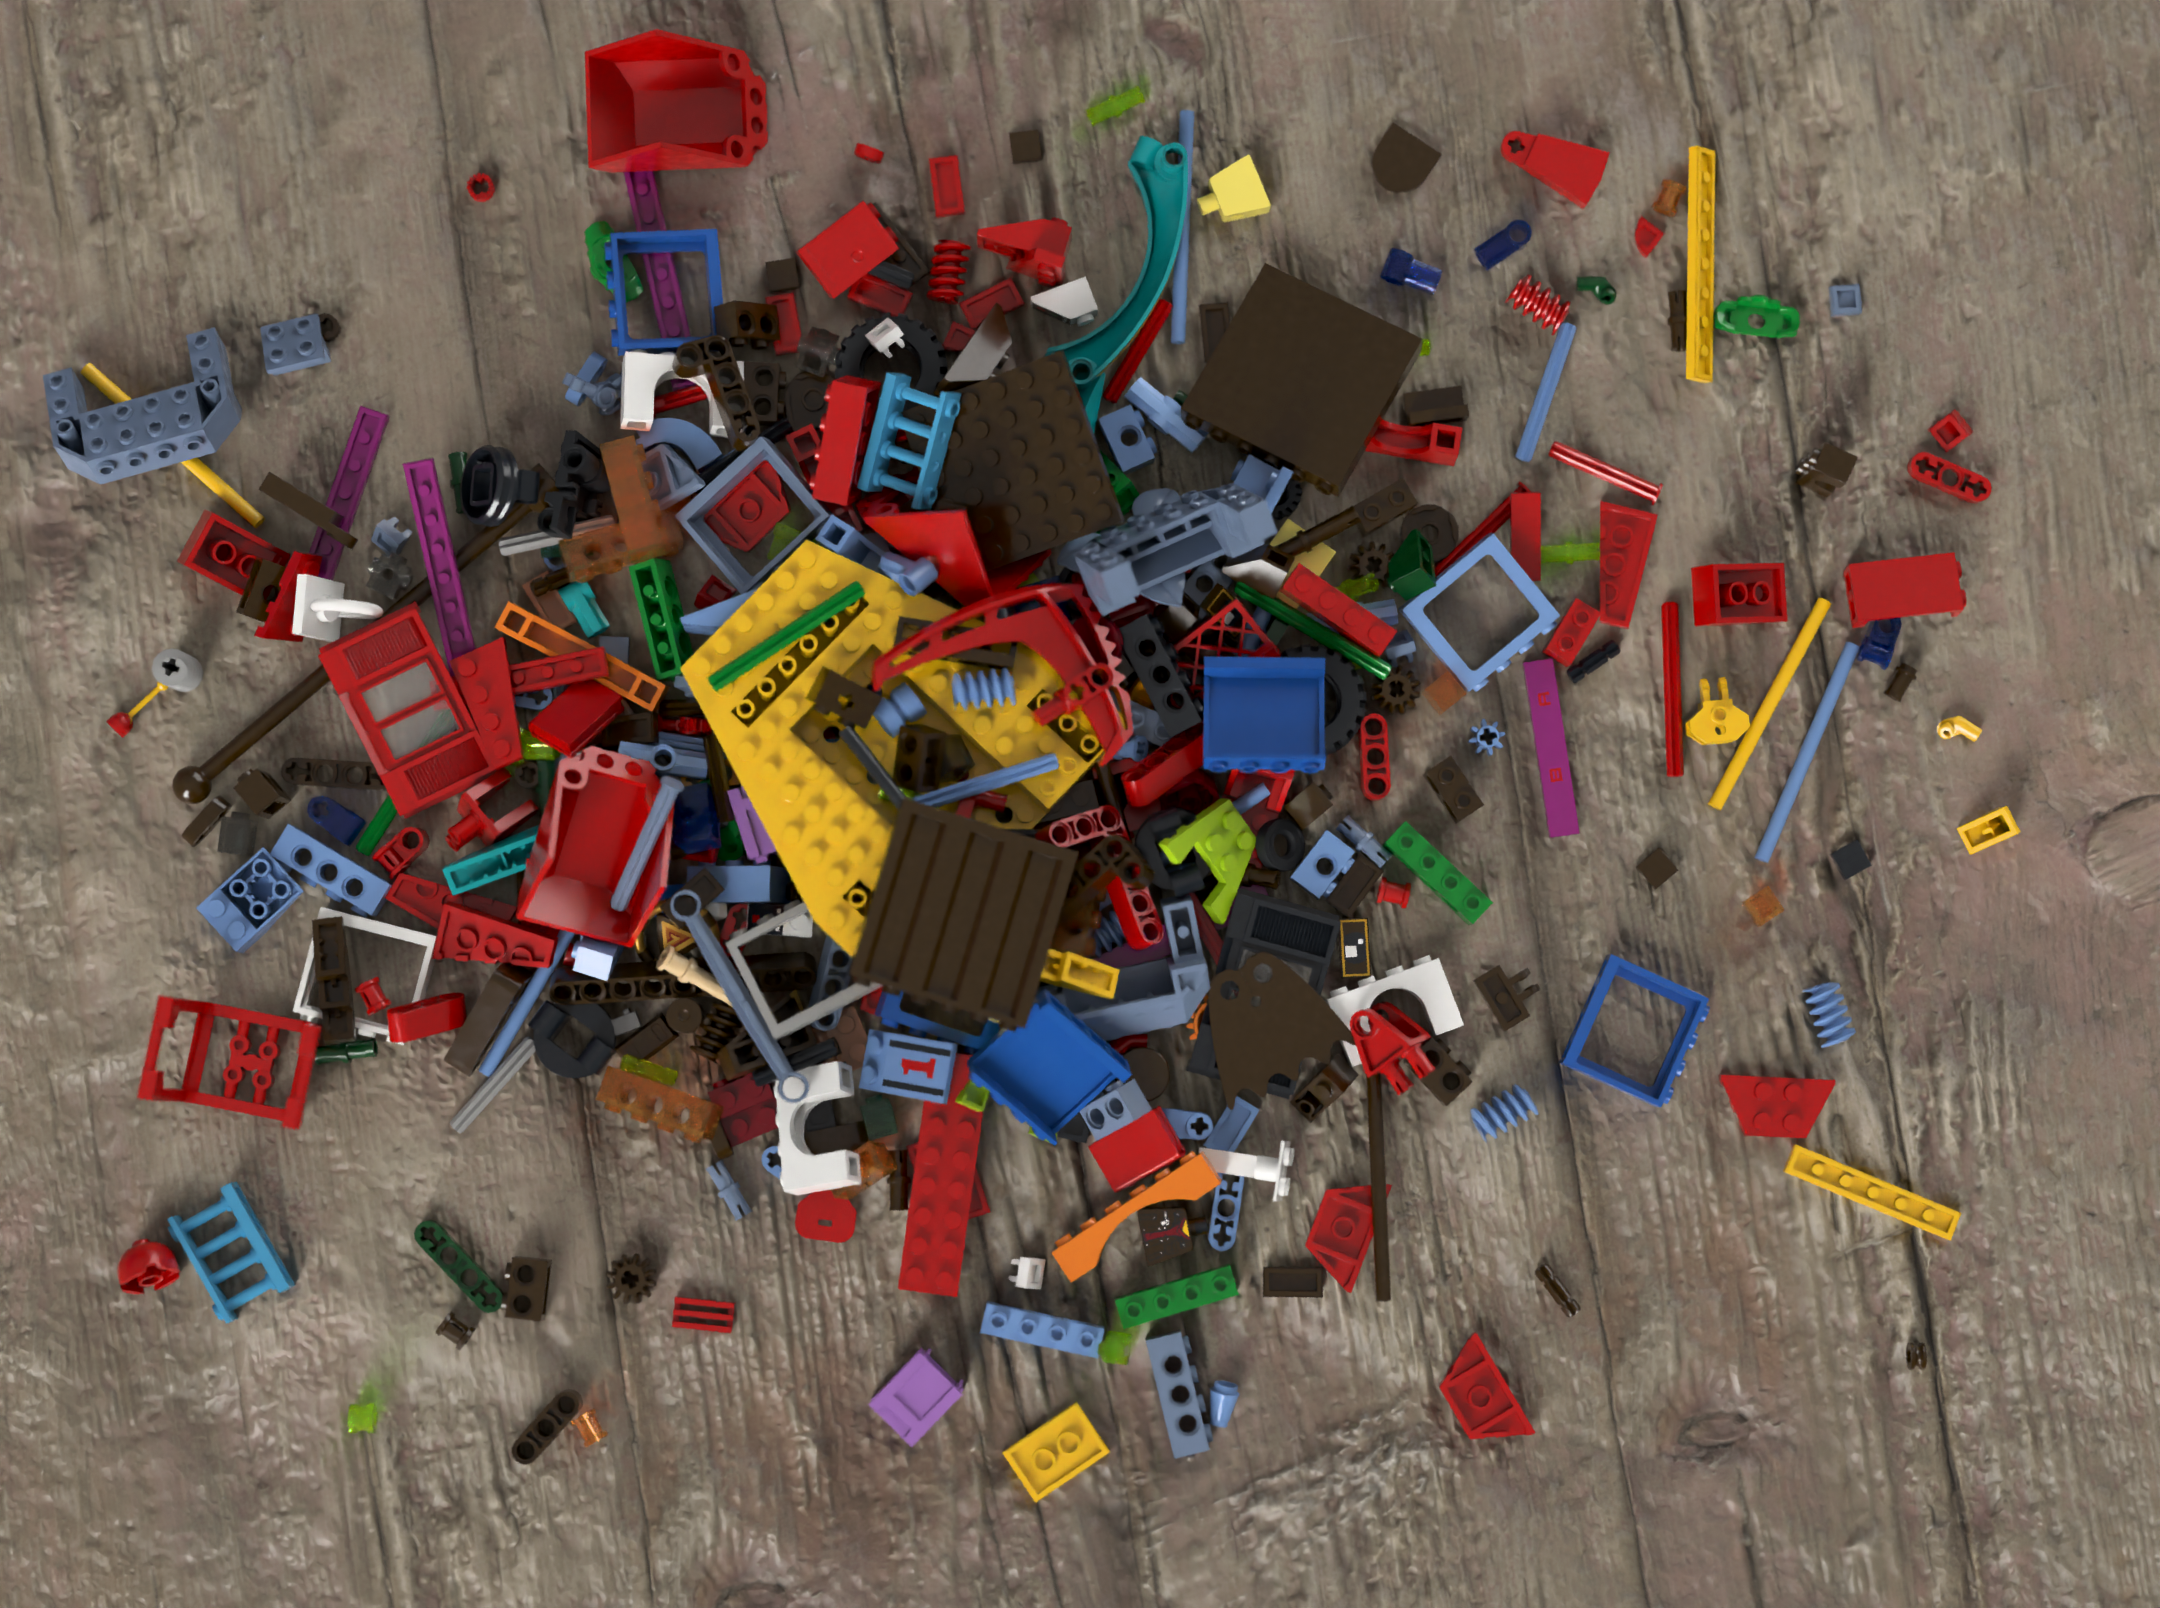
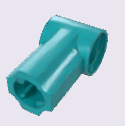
[558,575,611,639]

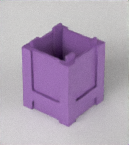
[727,787,779,864]
[868,1347,964,1447]

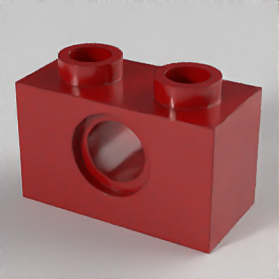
[1541,598,1601,667]

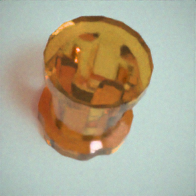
[1651,179,1687,217]
[570,1408,609,1448]

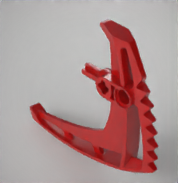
[871,583,1133,767]

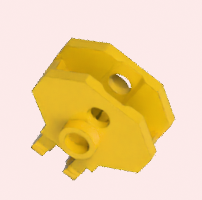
[1685,677,1750,745]

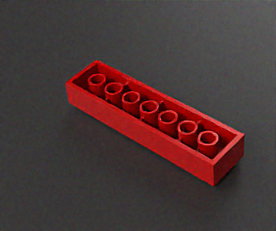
[898,1053,983,1297]

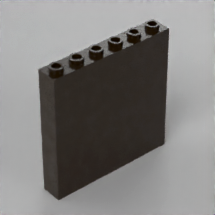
[1181,263,1423,497]

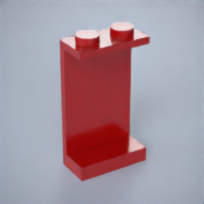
[1843,552,1967,628]

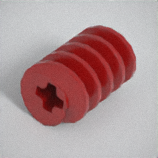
[926,239,971,305]
[1504,274,1571,336]

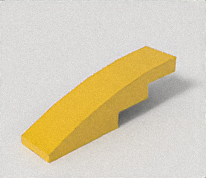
[1040,949,1120,999]

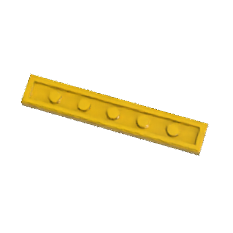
[1783,1144,1961,1241]

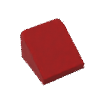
[1928,409,1973,453]
[694,575,737,610]

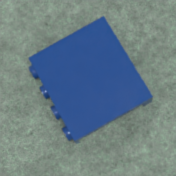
[1203,657,1326,773]
[967,989,1132,1146]

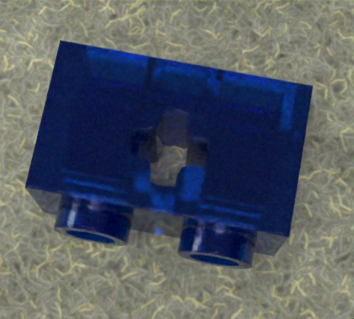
[672,782,721,854]

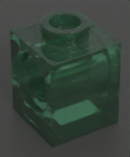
[860,1094,899,1141]

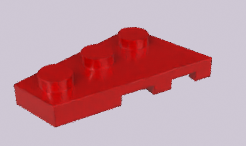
[1006,248,1065,288]
[254,551,323,642]

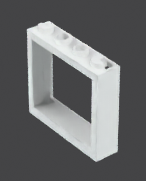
[293,907,437,1045]

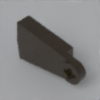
[258,472,358,550]

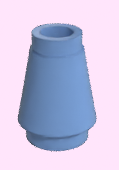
[1210,1380,1239,1427]

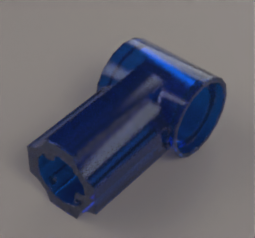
[1473,220,1532,271]
[1380,248,1443,295]

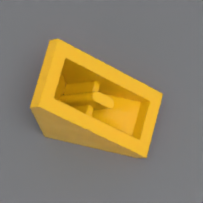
[1957,805,2020,855]

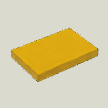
[1002,1401,1110,1503]

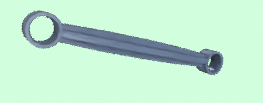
[670,890,809,1103]

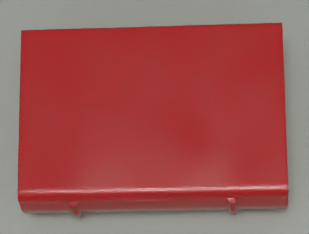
[528,680,624,758]
[1088,1105,1186,1193]

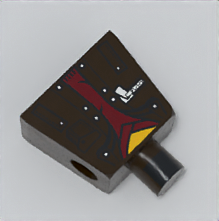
[1137,1207,1208,1267]

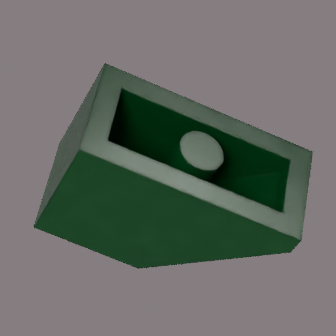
[1387,528,1436,601]

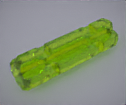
[619,1054,678,1086]

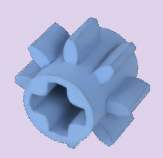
[1468,719,1505,756]

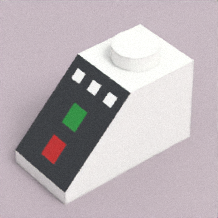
[1030,276,1098,326]
[746,904,813,938]

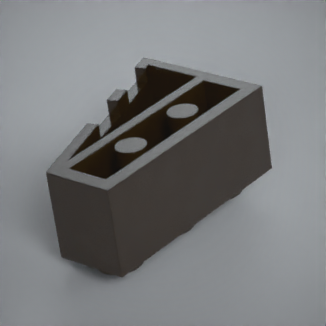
[717,989,817,1081]

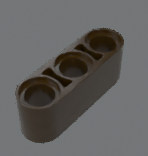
[511,1389,583,1465]

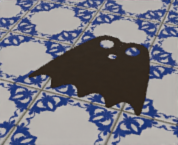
[1208,952,1356,1110]

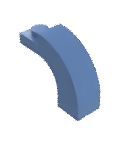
[616,418,723,473]
[815,514,886,573]

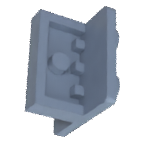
[260,314,331,376]

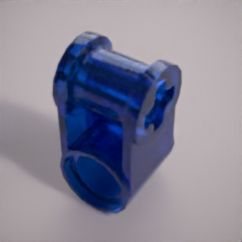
[1856,618,1902,670]
[307,796,367,847]

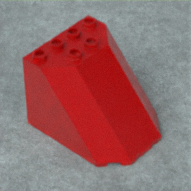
[585,29,768,173]
[855,466,1052,607]
[516,746,675,948]

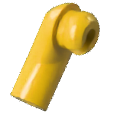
[1937,716,1982,742]

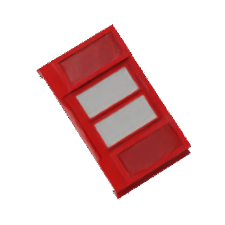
[318,602,500,819]

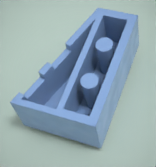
[687,860,791,904]

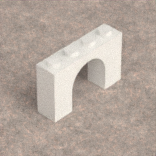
[620,349,744,438]
[1325,955,1464,1067]
[773,1061,862,1195]

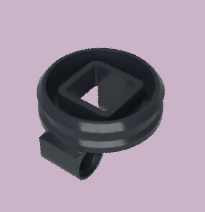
[460,445,540,527]
[1134,805,1210,898]
[528,1000,617,1078]

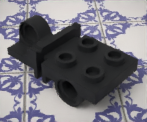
[537,430,616,539]

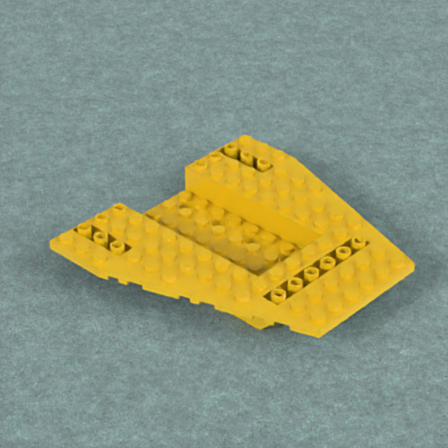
[680,540,1125,957]

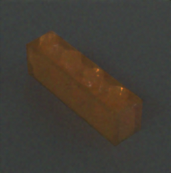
[599,435,670,563]

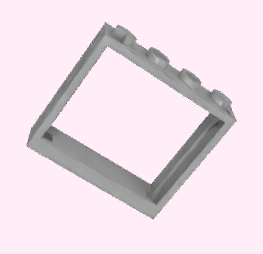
[725,899,882,1041]

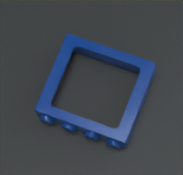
[604,229,723,356]
[1559,954,1710,1107]
[874,991,1000,1055]

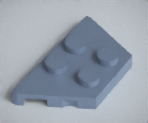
[612,443,706,536]

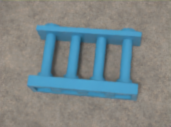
[857,373,961,509]
[167,1182,295,1324]

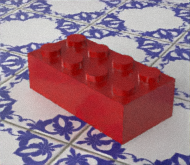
[810,375,881,506]

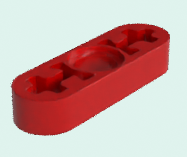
[1907,452,1992,504]

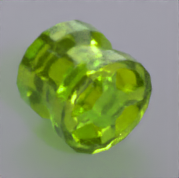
[348,1403,378,1434]

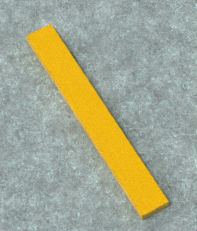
[1686,146,1715,383]

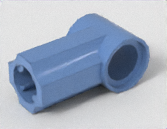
[878,551,938,596]

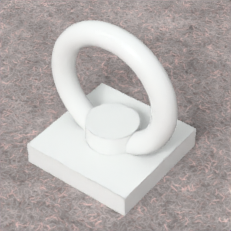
[292,574,383,642]

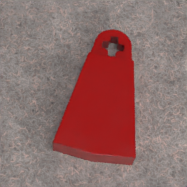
[1500,131,1610,209]

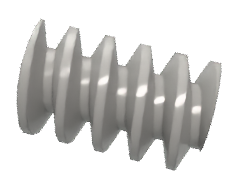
[152,649,203,692]

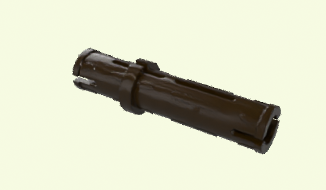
[1275,505,1361,557]

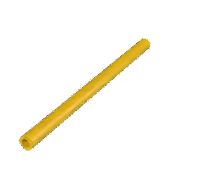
[81,363,265,529]
[1708,597,1831,811]

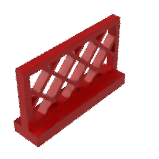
[1161,597,1281,708]

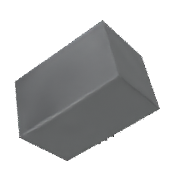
[611,1008,643,1036]

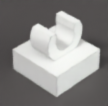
[865,317,905,358]
[1009,1257,1046,1289]

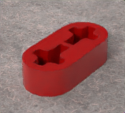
[720,903,748,956]

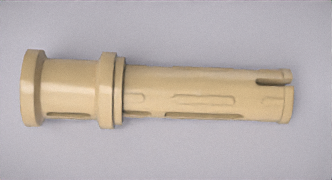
[656,945,733,1007]

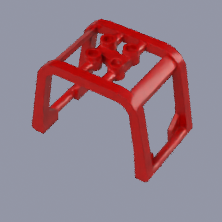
[137,995,323,1130]

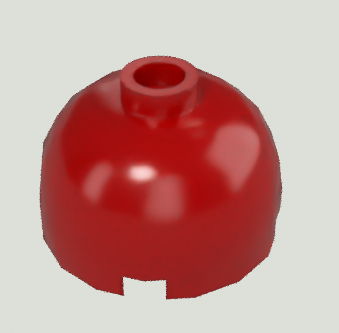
[117,1239,180,1294]

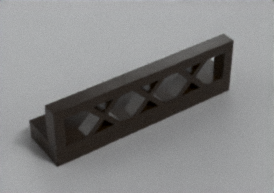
[893,616,1018,672]

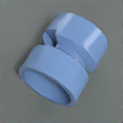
[873,682,927,738]

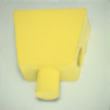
[1196,154,1271,222]

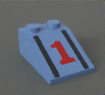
[859,1029,958,1104]

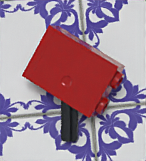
[795,200,914,299]

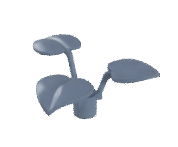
[1057,488,1186,607]

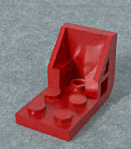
[1221,769,1295,868]

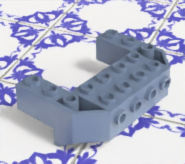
[43,327,242,485]
[1074,483,1277,616]
[1035,894,1210,1041]

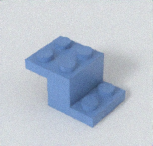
[1230,454,1293,514]

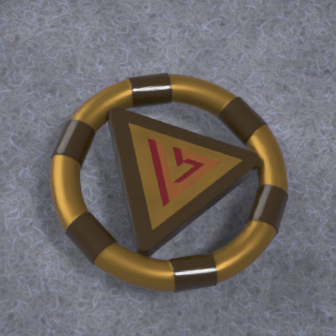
[634,898,720,962]

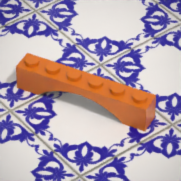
[494,601,671,713]
[1051,1151,1222,1283]

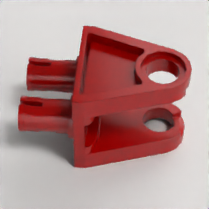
[445,767,539,852]
[1350,1002,1436,1096]

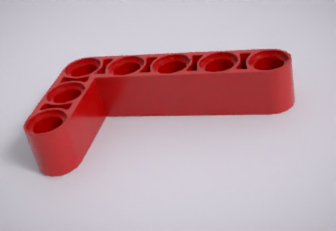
[1121,721,1203,807]
[1035,805,1164,951]

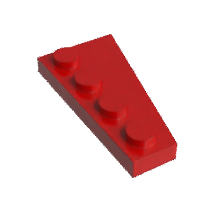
[1600,501,1658,630]
[449,637,524,770]
[385,872,517,929]
[432,901,559,968]

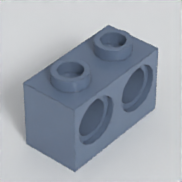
[1080,1079,1152,1141]

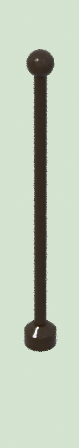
[172,463,559,804]

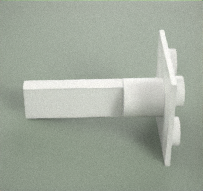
[1198,1141,1295,1201]

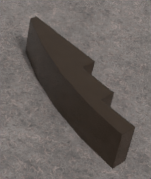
[312,916,356,1044]

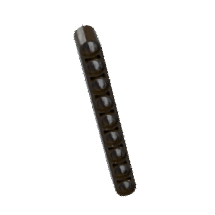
[549,952,816,1005]

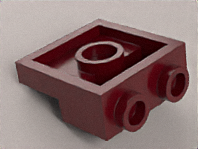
[707,1072,778,1147]

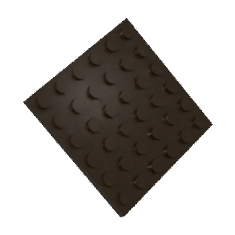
[900,350,1125,572]

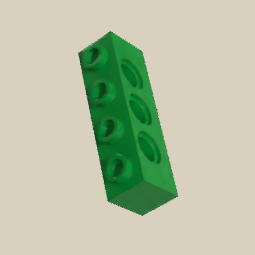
[629,558,694,682]
[1382,821,1493,925]
[1114,1264,1239,1329]

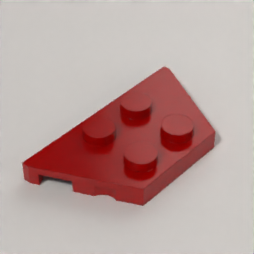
[704,460,792,553]
[1719,1075,1835,1138]
[1304,1183,1392,1293]
[1438,1332,1536,1439]

